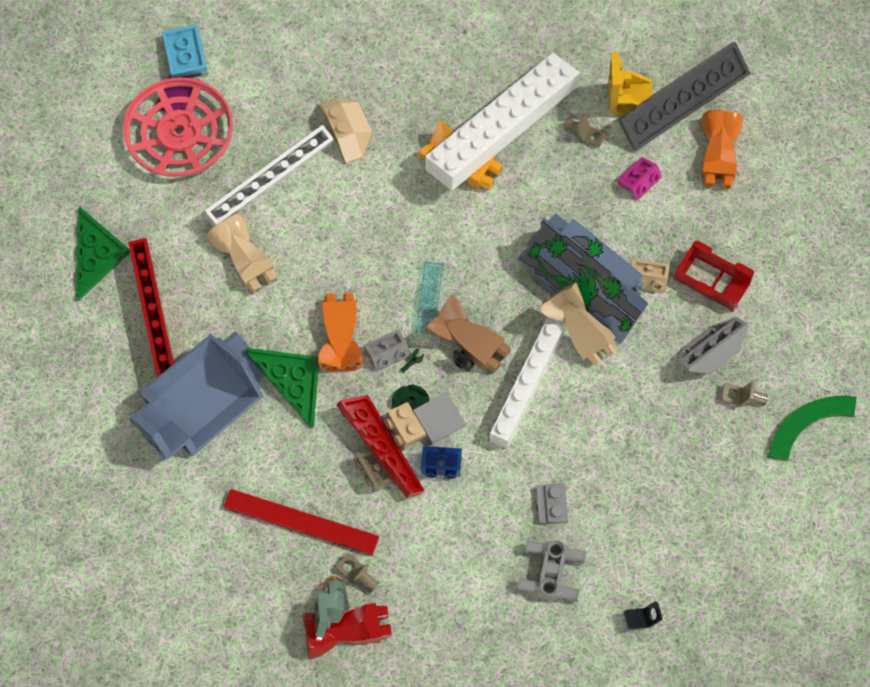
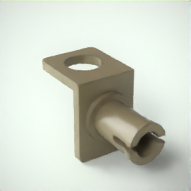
[563,114,607,147]
[721,381,768,407]
[336,553,380,592]

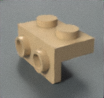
[385,402,426,451]

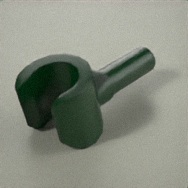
[401,349,424,373]

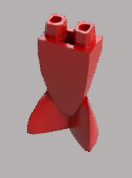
[302,602,392,659]

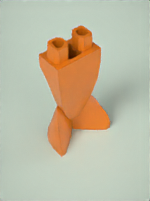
[701,110,743,189]
[318,292,363,372]

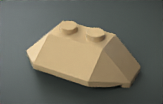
[318,97,372,164]

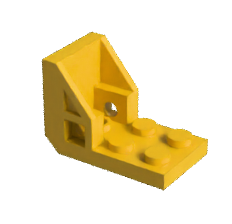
[608,52,652,115]

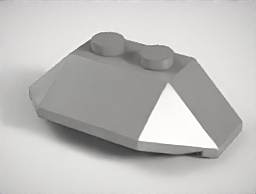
[677,317,749,374]

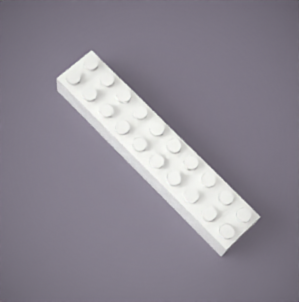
[425,53,580,191]

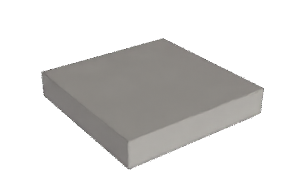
[413,392,466,445]

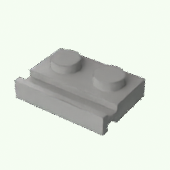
[536,483,568,525]

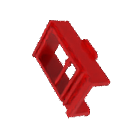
[673,240,754,312]

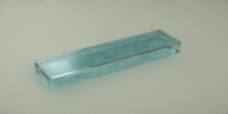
[416,261,444,334]

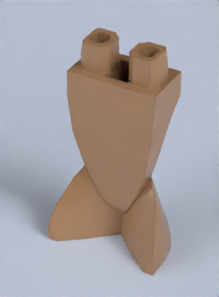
[426,294,511,373]

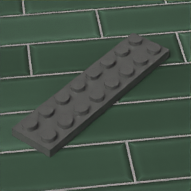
[618,42,751,151]

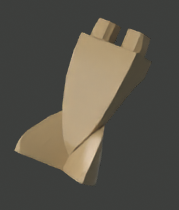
[206,214,277,294]
[538,282,618,365]

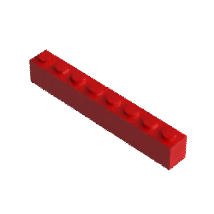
[128,238,175,378]

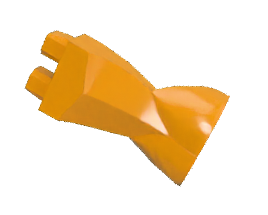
[418,120,503,190]

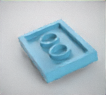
[162,24,208,78]

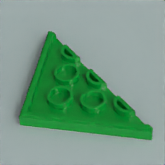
[76,207,130,301]
[245,348,319,428]

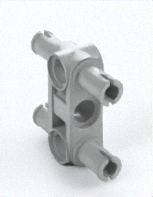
[518,540,587,602]

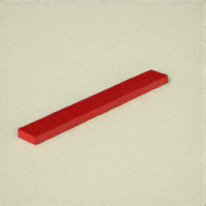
[224,489,380,556]

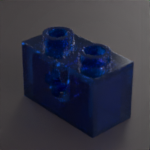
[421,446,462,479]

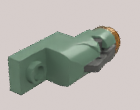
[314,576,350,637]

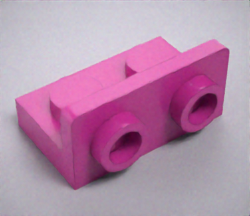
[617,157,662,200]

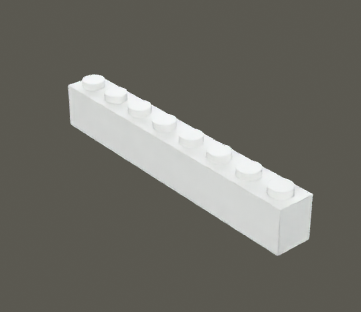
[203,125,334,227]
[490,317,567,449]

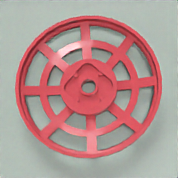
[123,78,233,177]

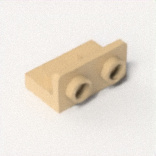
[631,259,670,293]

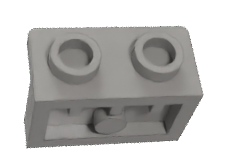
[364,329,411,371]

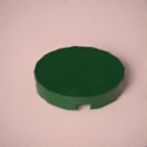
[392,384,430,410]

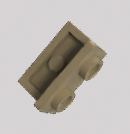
[354,450,394,492]

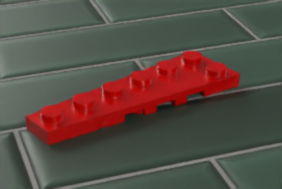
[336,395,424,498]

